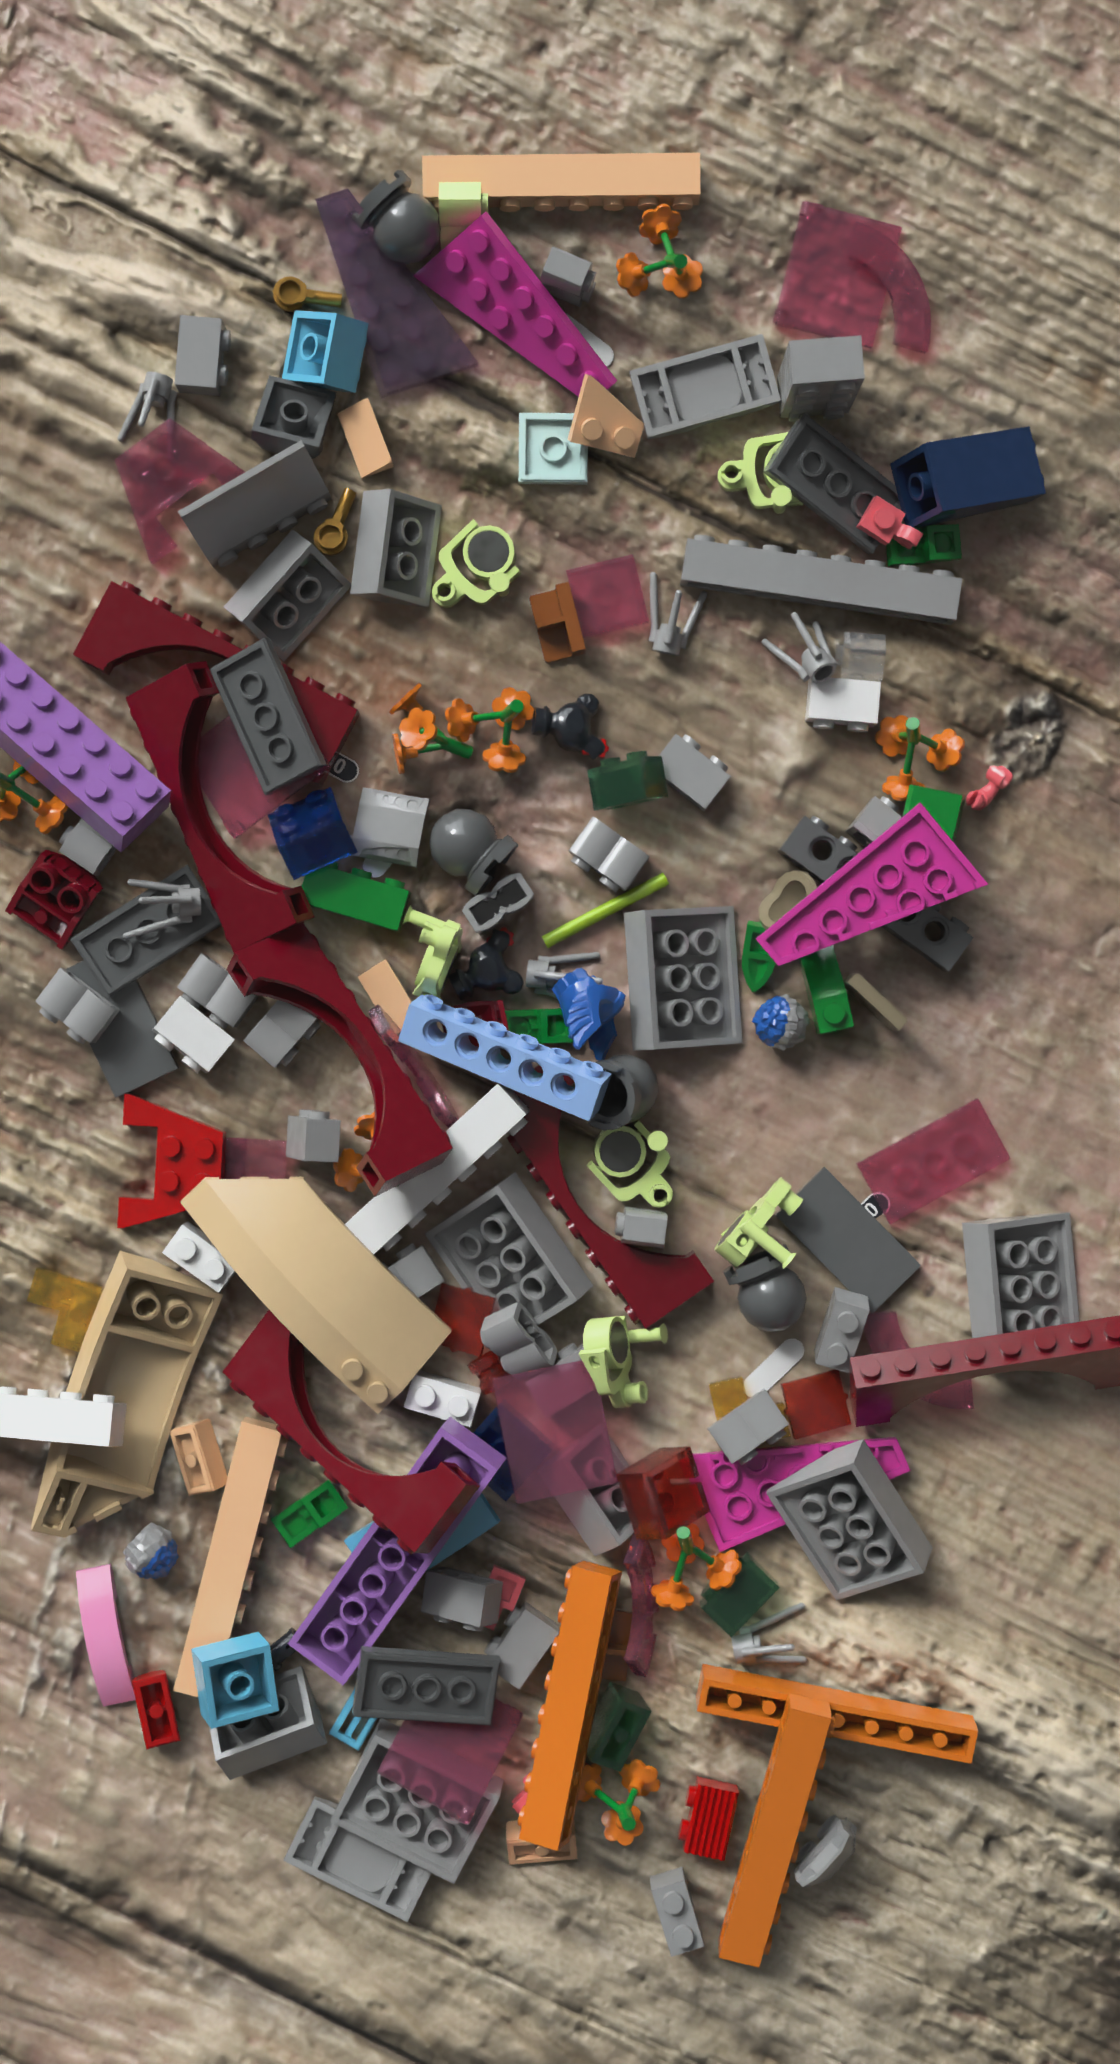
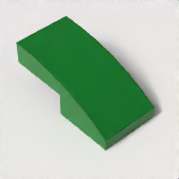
[886,524,962,567]
[505,1008,573,1044]
[270,1479,349,1548]

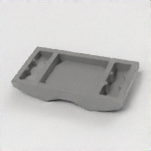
[629,334,781,439]
[283,1796,431,1922]

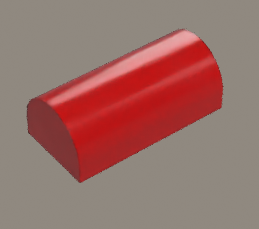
[132,1670,181,1750]

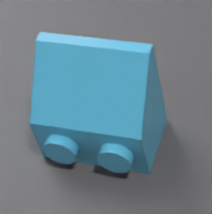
[282,310,369,393]

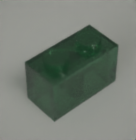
[587,751,668,811]
[700,1552,780,1637]
[587,1682,652,1772]

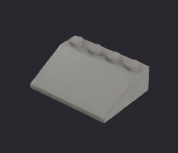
[178,440,332,567]
[624,906,742,1051]
[425,1172,593,1325]
[962,1212,1079,1338]
[766,1439,933,1601]
[330,1718,504,1884]

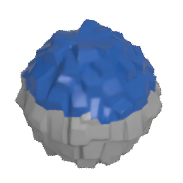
[752,994,809,1050]
[123,1522,179,1579]

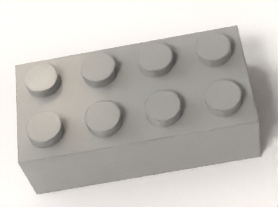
[777,335,865,422]

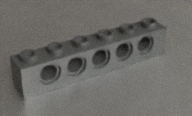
[778,816,974,972]

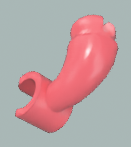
[966,766,1013,810]

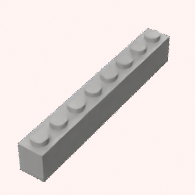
[680,535,962,625]

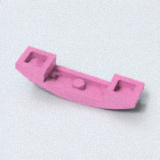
[76,1564,136,1706]

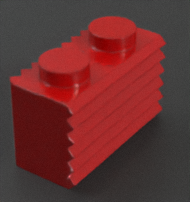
[678,1776,739,1861]

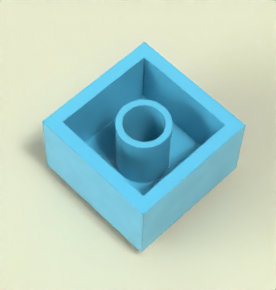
[191,1631,279,1729]

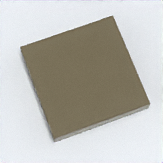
[843,973,908,1031]

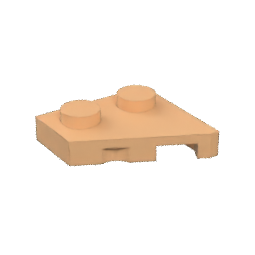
[567,374,644,458]

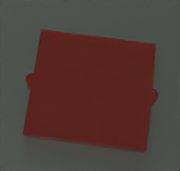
[434,1283,496,1357]
[780,1369,851,1440]

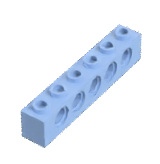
[398,994,612,1121]

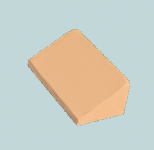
[337,398,394,479]
[358,959,412,1036]
[170,1419,228,1496]
[506,1820,578,1865]

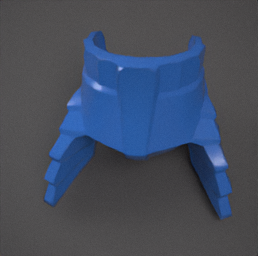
[552,968,626,1061]

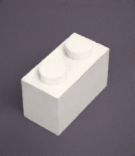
[805,678,881,732]
[152,996,235,1073]
[162,1222,236,1293]
[404,1370,481,1427]

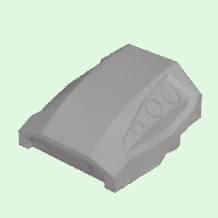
[350,787,430,868]
[793,1815,857,1888]

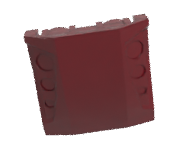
[5,850,103,950]

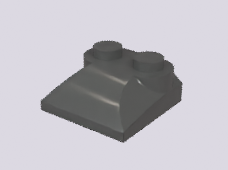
[251,375,336,459]

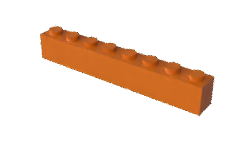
[518,1561,622,1851]
[696,1664,978,1764]
[718,1693,836,1968]

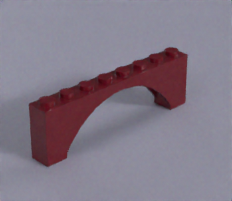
[73,581,360,786]
[126,661,315,953]
[226,923,453,1197]
[506,1065,714,1329]
[223,1310,480,1554]
[850,1315,1120,1427]

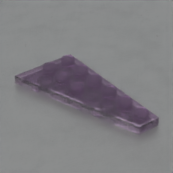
[315,188,479,399]

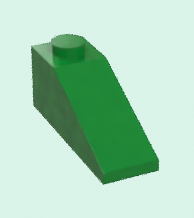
[799,945,854,1034]

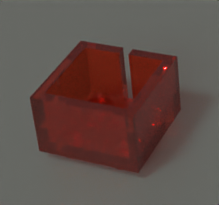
[616,1446,710,1540]

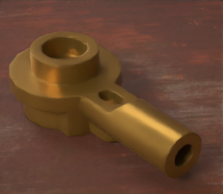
[273,276,342,312]
[313,488,357,556]

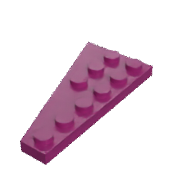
[413,211,617,397]
[756,803,988,966]
[679,1437,911,1552]

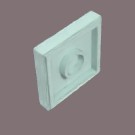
[518,413,588,485]

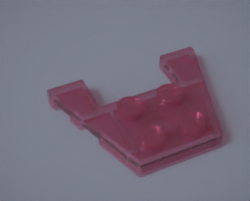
[115,418,245,565]

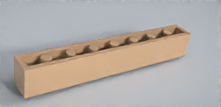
[422,153,701,213]
[173,1417,289,1697]

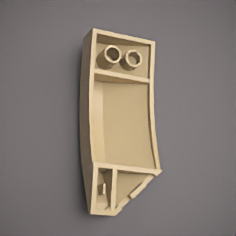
[181,1177,452,1414]
[31,1251,224,1538]

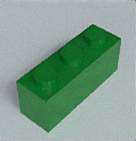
[302,858,411,932]

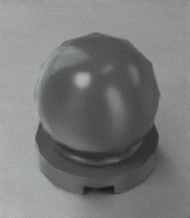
[351,170,441,264]
[429,809,518,896]
[574,1054,659,1130]
[723,1244,807,1332]

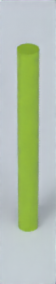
[541,872,669,948]

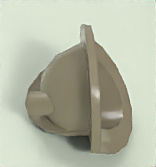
[758,870,817,930]

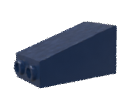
[890,426,1046,529]

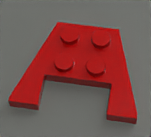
[117,1094,227,1228]

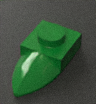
[742,920,776,992]

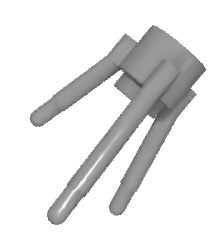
[118,372,178,462]
[648,572,707,656]
[762,612,837,683]
[123,879,201,939]
[526,952,603,998]
[731,1603,807,1665]

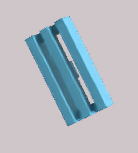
[329,1686,377,1751]

